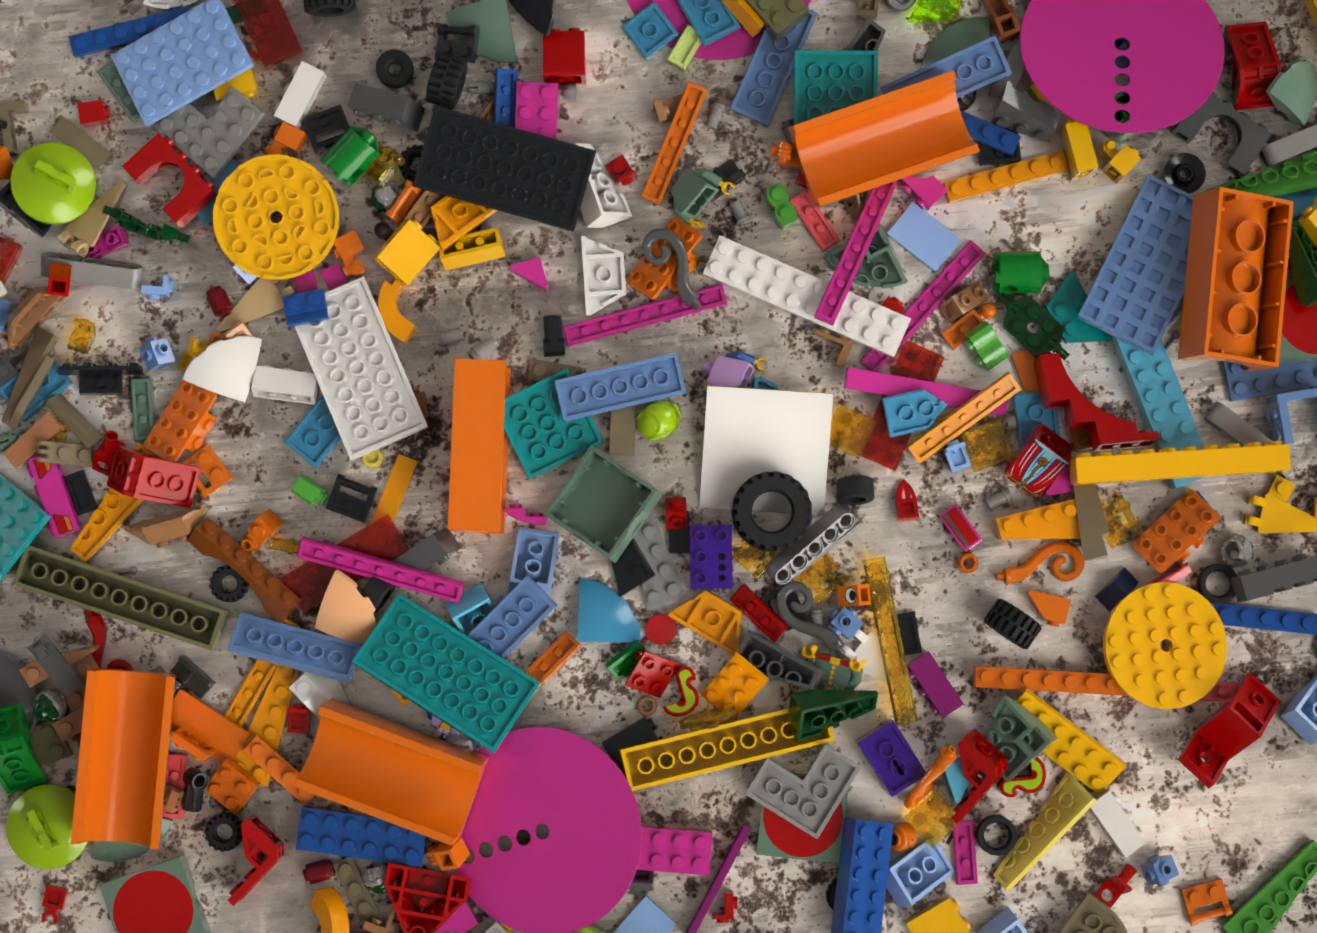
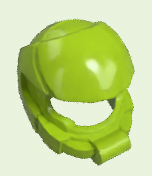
[636,400,683,441]

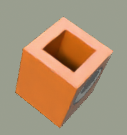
[837,584,871,607]

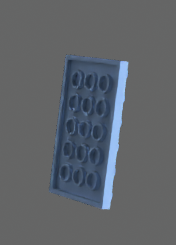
[110,0,255,127]

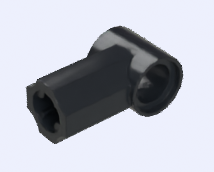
[543,315,565,357]
[182,767,209,812]

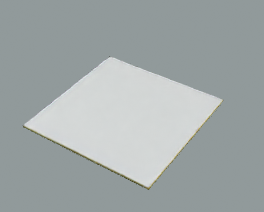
[699,386,833,515]

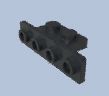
[57,363,144,395]

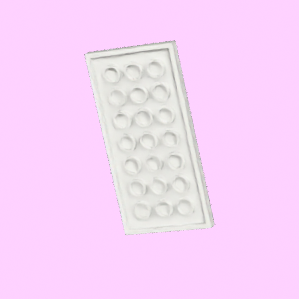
[295,276,429,461]

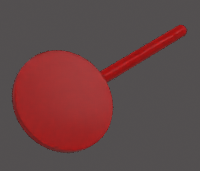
[641,614,677,645]

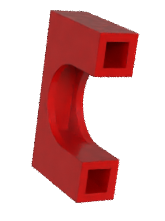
[122,133,217,229]

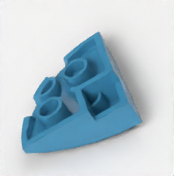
[577,579,641,643]

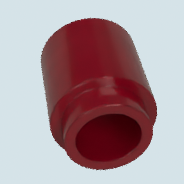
[206,286,233,318]
[303,859,335,885]

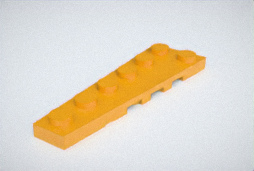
[70,443,158,563]
[234,665,300,787]

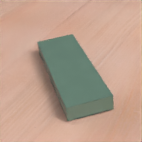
[97,61,141,123]
[131,378,156,441]

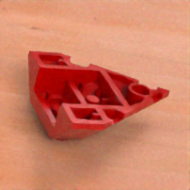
[384,863,472,933]

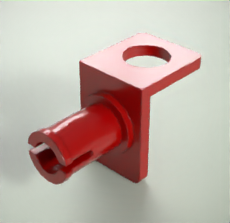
[92,430,125,476]
[1093,864,1137,908]

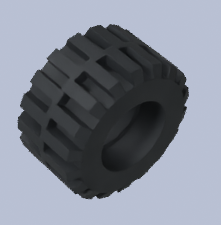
[303,0,356,17]
[426,52,468,110]
[984,599,1042,649]

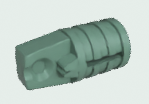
[0,427,29,454]

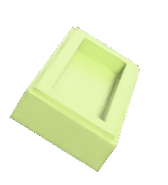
[667,25,701,71]

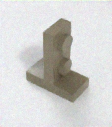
[0,100,29,156]

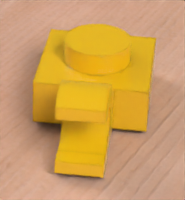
[178,337,207,372]

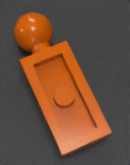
[940,303,996,350]

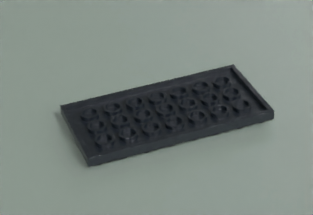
[413,106,596,232]

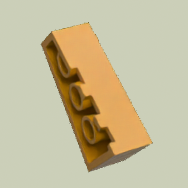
[993,499,1081,540]

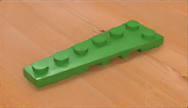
[1208,150,1317,197]
[1221,840,1317,933]

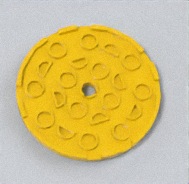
[213,154,340,280]
[1103,582,1227,709]

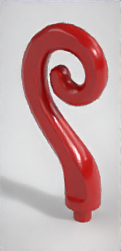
[85,610,134,670]

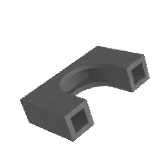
[1171,92,1272,178]

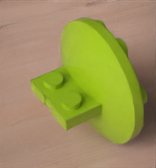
[10,142,96,225]
[6,784,88,869]

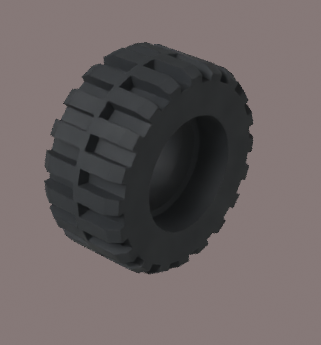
[732,471,812,552]

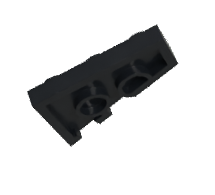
[612,537,656,597]

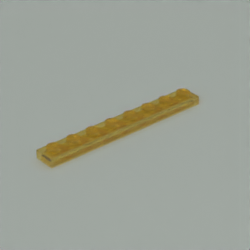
[863,556,918,725]

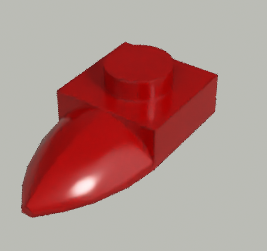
[895,480,919,522]

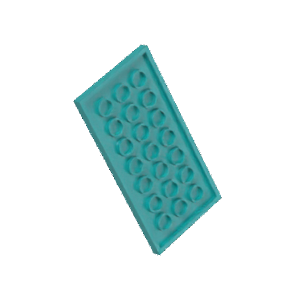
[351,593,541,754]

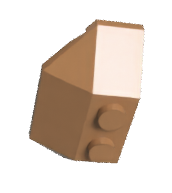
[7,286,73,351]
[124,504,209,548]

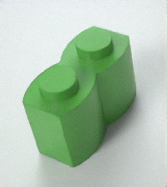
[765,183,797,230]
[964,321,1009,371]
[291,474,328,507]

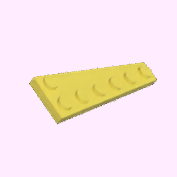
[993,772,1097,891]

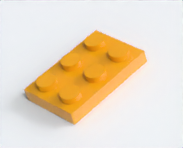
[700,652,769,721]

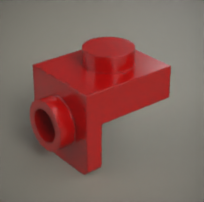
[665,496,687,529]
[287,703,311,734]
[712,891,738,923]

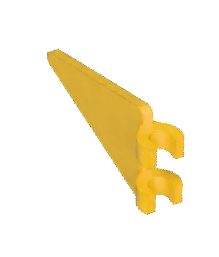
[1244,493,1317,534]

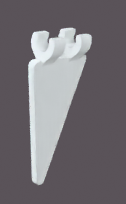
[841,629,917,695]

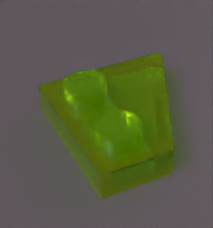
[908,0,963,23]

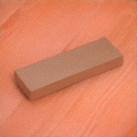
[3,412,64,469]

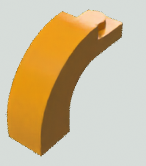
[378,277,417,344]
[309,887,349,933]

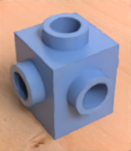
[139,337,175,371]
[828,607,863,639]
[1140,854,1179,887]

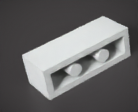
[273,61,327,129]
[251,365,319,405]
[1089,790,1146,858]

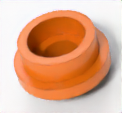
[957,553,978,574]

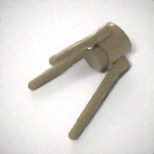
[842,190,868,219]

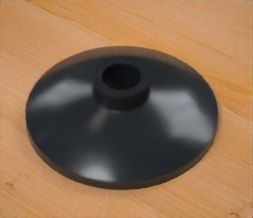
[1164,153,1206,194]

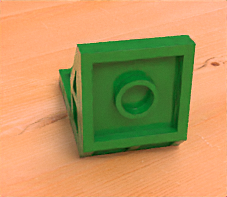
[0,703,48,794]

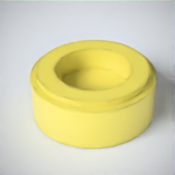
[362,449,384,468]

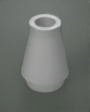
[468,336,499,359]

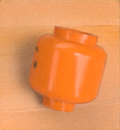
[891,822,917,851]

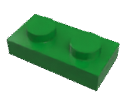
[605,639,648,682]

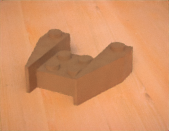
[19,644,100,742]

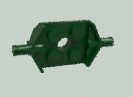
[102,205,192,245]
[997,293,1070,361]

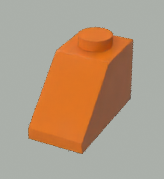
[1026,590,1071,627]

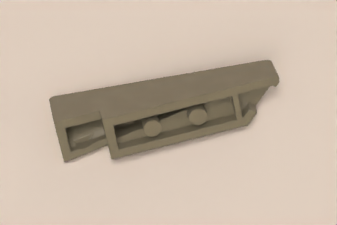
[2,327,59,429]
[1073,484,1110,561]

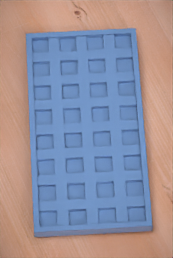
[1077,174,1193,355]

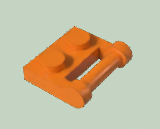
[384,180,423,225]
[182,444,234,500]
[1180,878,1233,926]

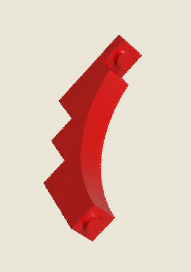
[1033,352,1160,452]

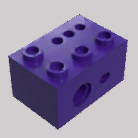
[689,525,733,589]
[855,719,926,797]

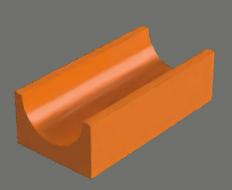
[788,71,980,207]
[1178,187,1294,372]
[448,358,511,534]
[71,667,176,849]
[293,699,489,846]

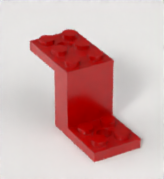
[1177,673,1281,789]

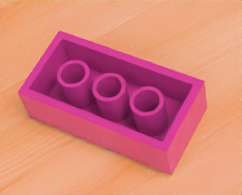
[515,82,559,140]
[637,825,712,875]

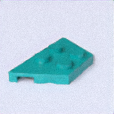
[1045,270,1112,344]

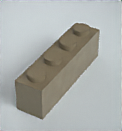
[605,405,637,456]

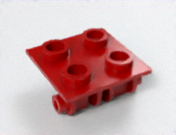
[624,650,680,698]

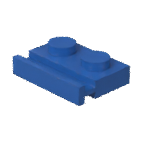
[282,289,329,327]

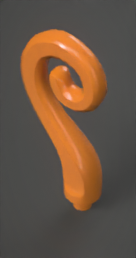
[996,542,1085,585]
[904,745,957,809]

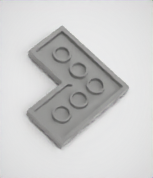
[154,87,265,179]
[745,744,861,839]

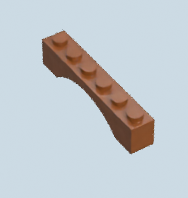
[982,0,1021,43]
[187,517,301,623]

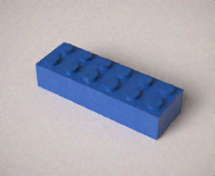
[296,805,428,867]
[831,817,894,933]

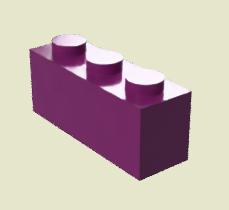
[906,651,964,718]

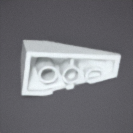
[574,143,632,228]
[289,672,350,719]

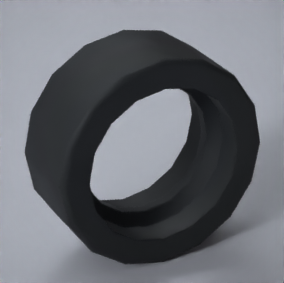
[1196,564,1238,603]
[975,815,1017,856]

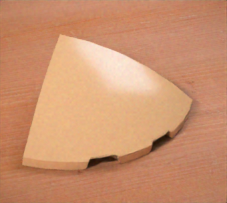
[315,569,378,644]

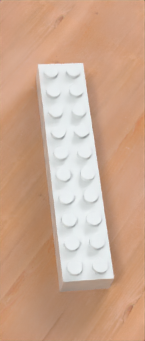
[703,235,911,359]

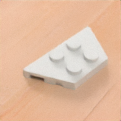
[581,236,626,316]

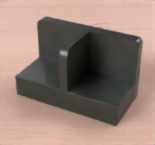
[711,159,746,202]
[170,655,216,699]

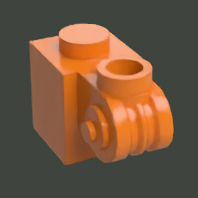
[264,121,308,155]
[770,141,802,171]
[332,229,366,277]
[241,509,285,553]
[424,837,470,871]

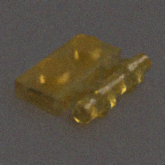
[363,146,405,188]
[1102,494,1143,548]
[732,526,783,580]
[795,552,849,606]

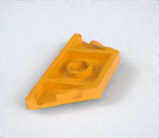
[431,196,497,251]
[668,589,742,655]

